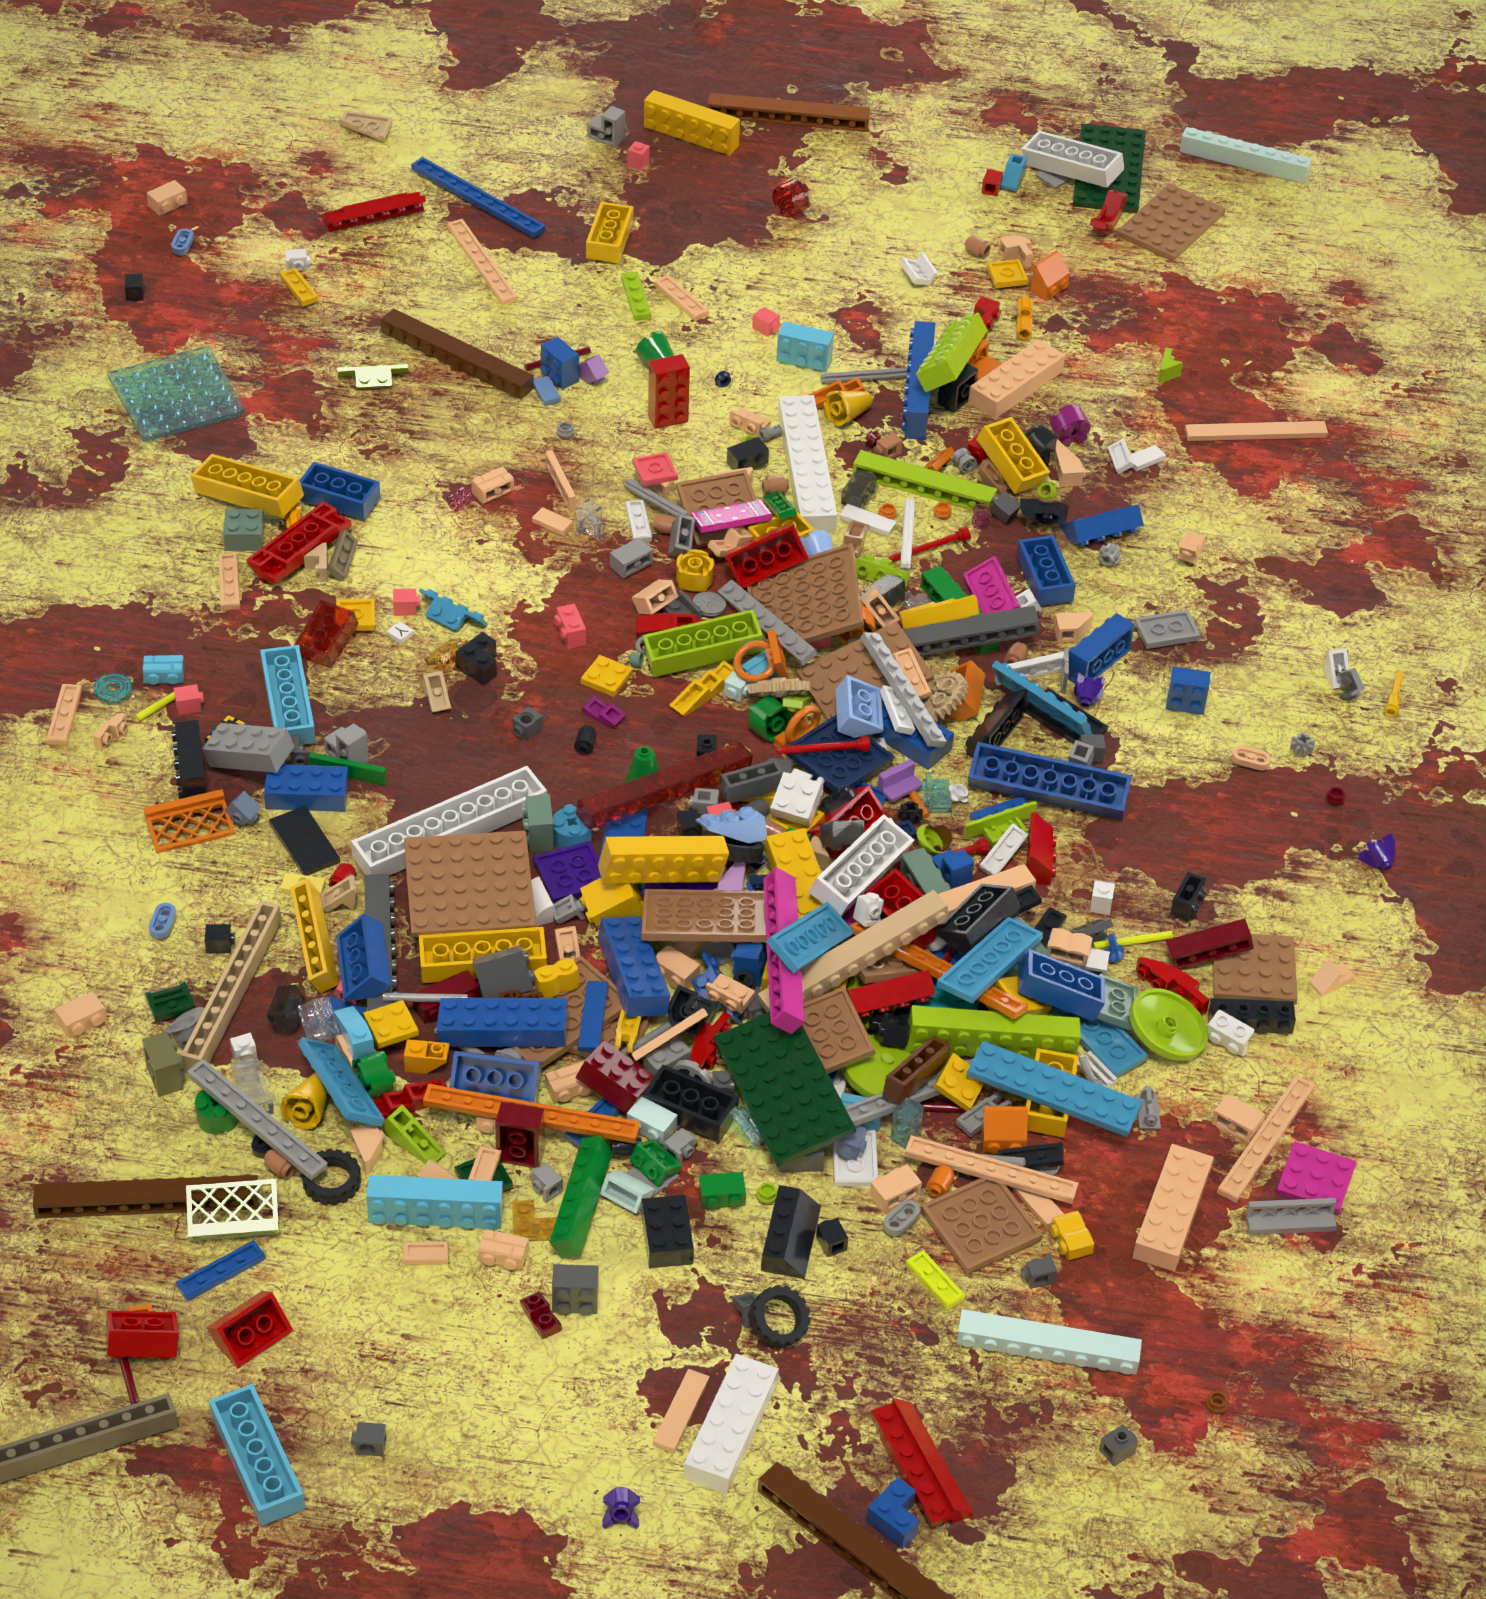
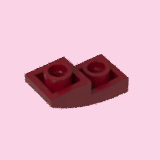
[519,1291,562,1339]

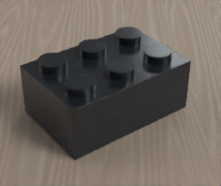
[641,1195,694,1269]

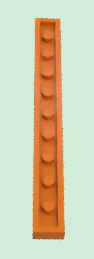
[850,921,1028,1020]
[423,1084,640,1144]

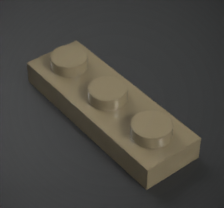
[327,529,358,581]

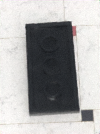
[1024,688,1109,744]
[269,806,340,876]

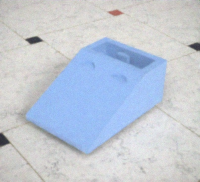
[696,806,767,843]

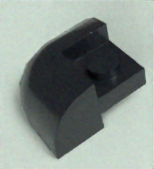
[1025,424,1057,467]
[1020,499,1069,524]
[668,985,718,1038]

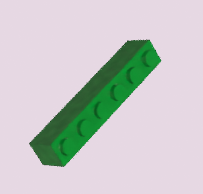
[920,566,1000,655]
[549,1135,612,1259]

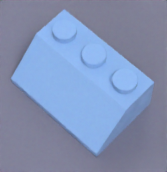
[835,675,883,738]

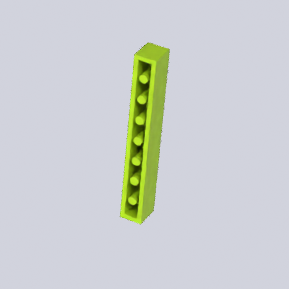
[852,450,997,515]

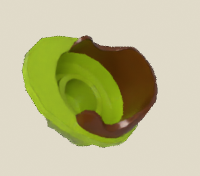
[916,824,953,856]

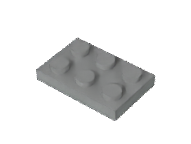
[1134,609,1200,649]

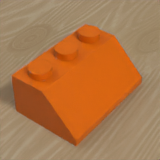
[939,660,986,721]

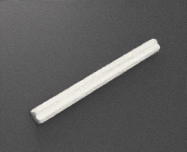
[901,498,915,569]

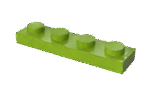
[621,271,651,321]
[783,694,812,712]

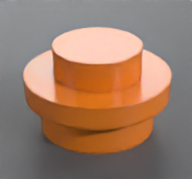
[933,502,952,518]
[879,503,897,519]

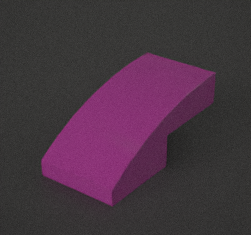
[582,696,626,727]

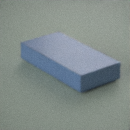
[534,376,561,406]

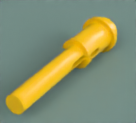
[1384,671,1404,717]

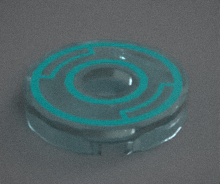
[94,673,133,705]

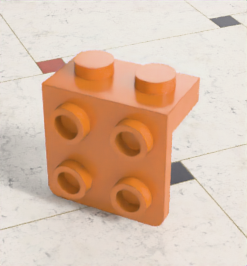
[967,339,1002,381]

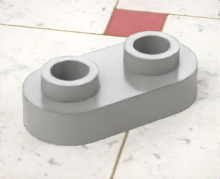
[883,1200,920,1236]

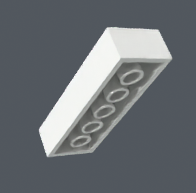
[1022,131,1124,188]
[808,814,914,916]
[684,1354,779,1494]

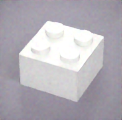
[770,772,823,827]

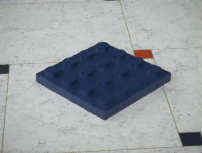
[785,714,894,794]

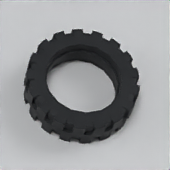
[724,836,764,863]
[302,1149,361,1206]
[748,1285,811,1348]

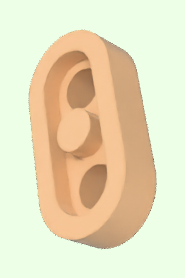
[1231,746,1271,770]

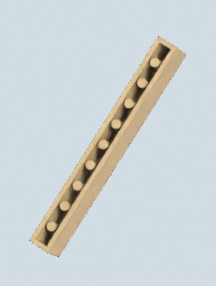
[758,890,950,1013]
[181,901,281,1072]

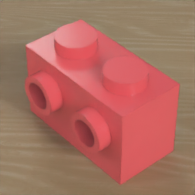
[554,604,586,649]

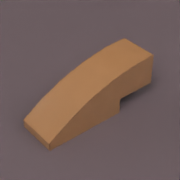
[841,521,869,558]

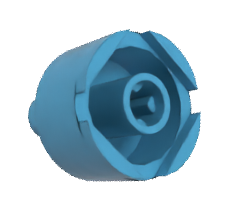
[553,804,592,849]

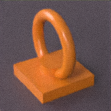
[733,629,789,682]
[774,705,821,747]

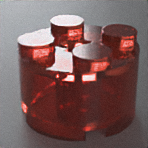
[772,179,810,218]

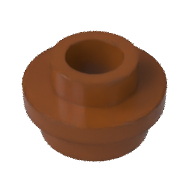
[1206,1391,1229,1414]

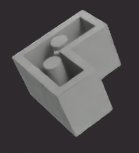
[587,106,625,148]
[324,723,369,763]

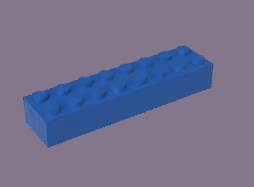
[901,321,936,440]
[968,742,1132,820]

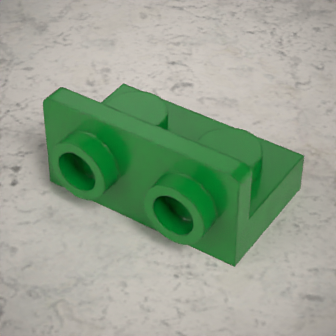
[630,1139,683,1187]

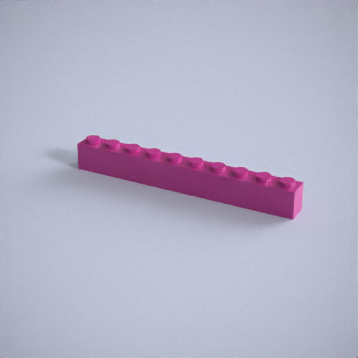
[763,867,805,1034]

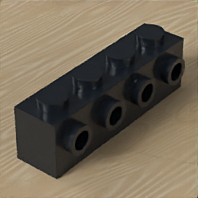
[1208,998,1296,1034]

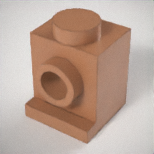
[873,431,902,459]

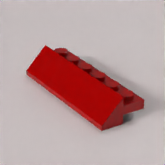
[321,191,426,232]
[246,502,352,585]
[870,1397,973,1527]

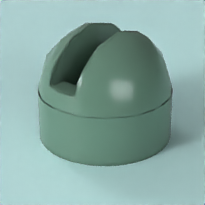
[629,652,644,667]

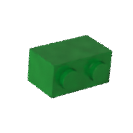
[699,1172,746,1209]

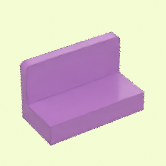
[877,759,923,802]

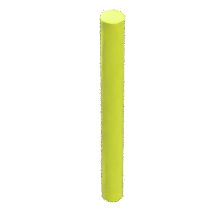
[1092,931,1173,949]

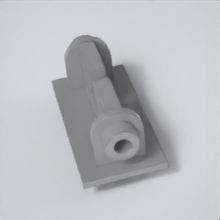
[1135,1086,1161,1129]

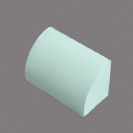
[600,1169,655,1214]

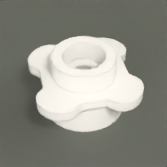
[948,784,968,803]

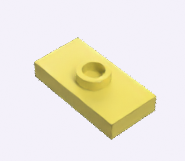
[281,873,325,894]

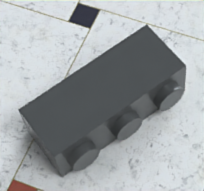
[720,759,783,804]

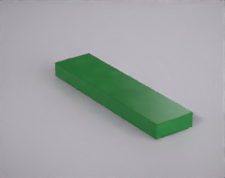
[763,491,797,520]
[309,752,387,786]

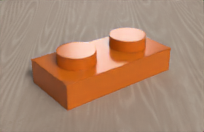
[923,447,955,472]

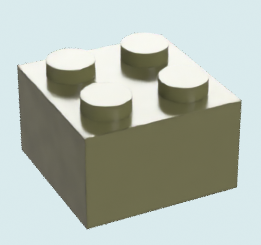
[142,1032,185,1097]

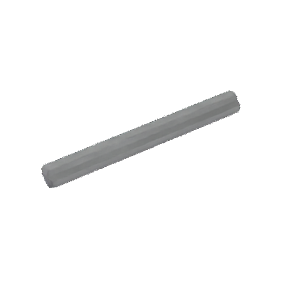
[820,368,907,383]
[624,479,688,517]

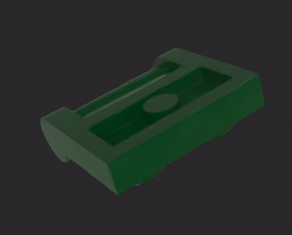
[144,981,196,1023]

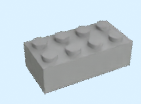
[202,723,294,773]

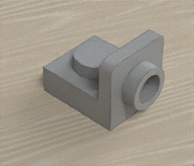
[553,894,585,924]

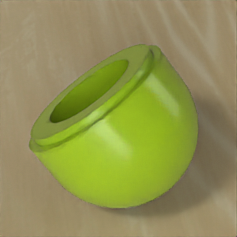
[1037,482,1057,499]

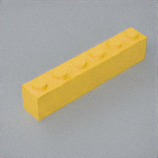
[290,879,339,993]

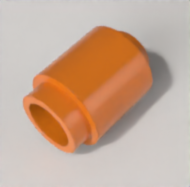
[926,1165,954,1197]

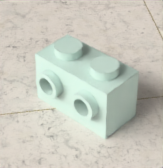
[627,1096,677,1145]

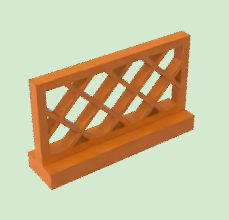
[144,789,235,854]

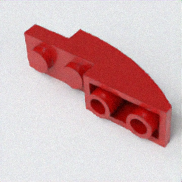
[636,613,706,636]
[1135,957,1210,1016]
[690,1012,732,1070]

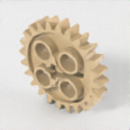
[921,671,969,722]
[747,677,810,697]

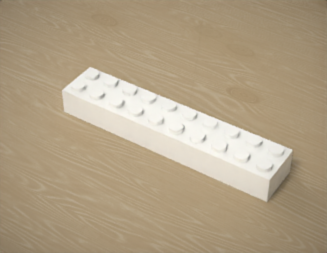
[778,395,837,532]
[351,766,547,875]

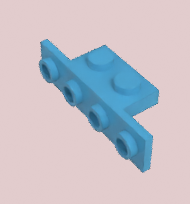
[419,588,488,632]

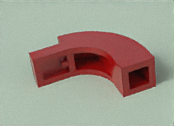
[1090,190,1128,235]

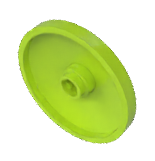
[1129,988,1208,1061]
[842,1035,913,1097]

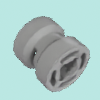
[953,448,977,473]

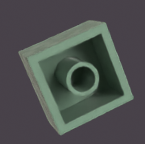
[223,509,264,551]
[522,794,554,853]

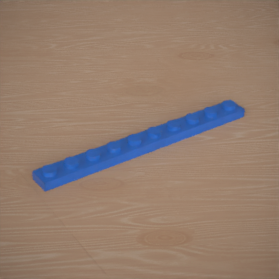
[411,157,546,238]

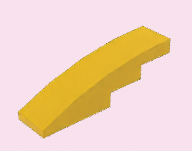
[899,595,979,629]
[670,660,734,717]

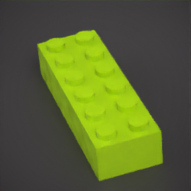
[643,609,764,677]

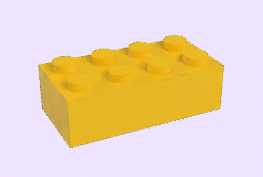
[586,202,634,263]
[977,417,1050,494]
[1026,1048,1079,1137]

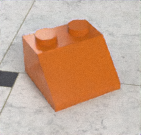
[1031,250,1070,301]
[981,1106,1028,1154]

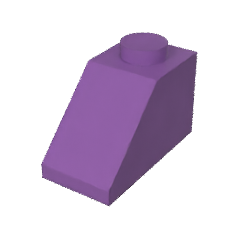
[579,354,609,384]

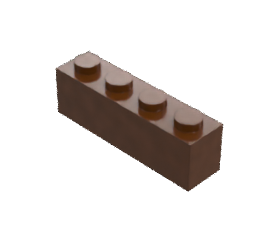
[882,1036,951,1105]

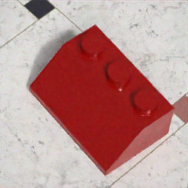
[1027,812,1057,885]
[207,1291,294,1368]
[106,1310,179,1359]

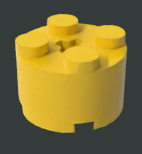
[676,550,714,593]

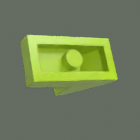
[1158,348,1183,383]

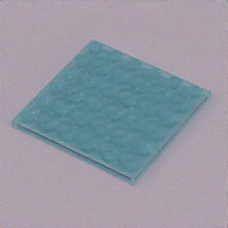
[107,345,245,442]

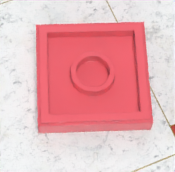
[632,452,678,487]

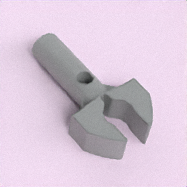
[1079,1057,1103,1086]

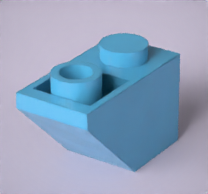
[1001,153,1027,191]

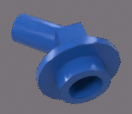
[1104,933,1124,963]

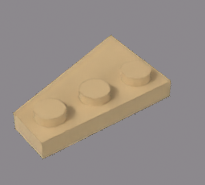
[341,110,393,142]

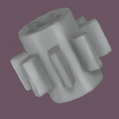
[1098,543,1122,567]
[1290,733,1315,757]

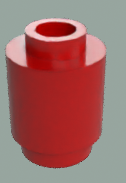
[329,863,357,887]

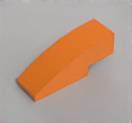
[809,377,865,408]

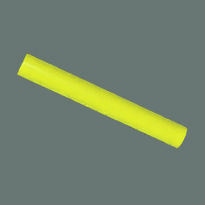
[135,692,175,722]

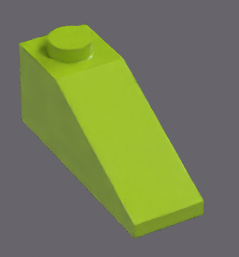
[381,1105,446,1164]

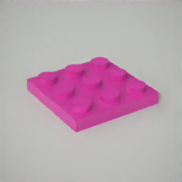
[1276,1141,1357,1215]

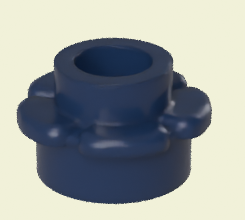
[714,371,731,387]

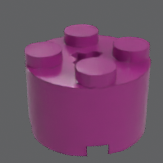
[1049,404,1091,447]

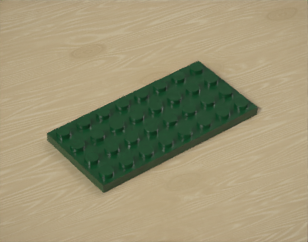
[1072,123,1146,213]
[713,1012,857,1168]

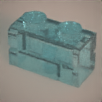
[890,1098,924,1149]

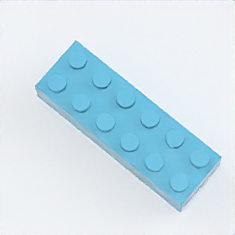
[260,645,316,744]
[366,1175,503,1230]
[209,1384,305,1526]

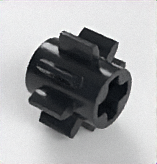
[898,801,923,825]

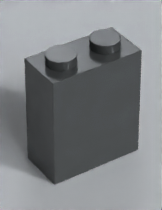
[473,945,535,998]

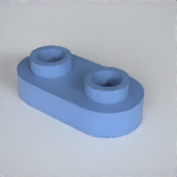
[171,229,194,255]
[149,903,176,939]

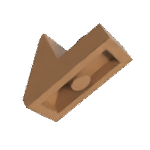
[977,459,1009,496]

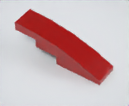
[373,1079,447,1120]

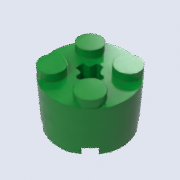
[748,695,793,742]
[352,1051,396,1099]
[195,1089,240,1135]

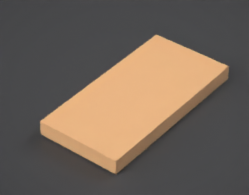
[631,1008,708,1063]

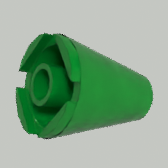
[636,331,675,365]
[624,746,663,800]

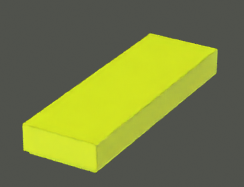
[906,1250,965,1310]

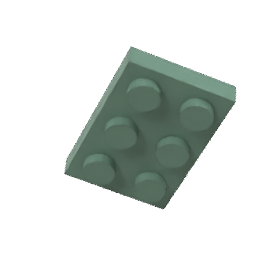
[1097,974,1138,1032]

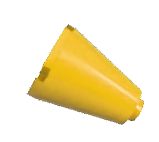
[823,391,873,426]
[280,1073,328,1130]

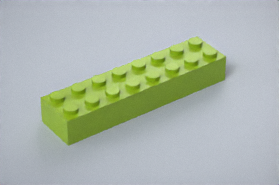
[916,313,988,392]
[906,1005,1081,1060]

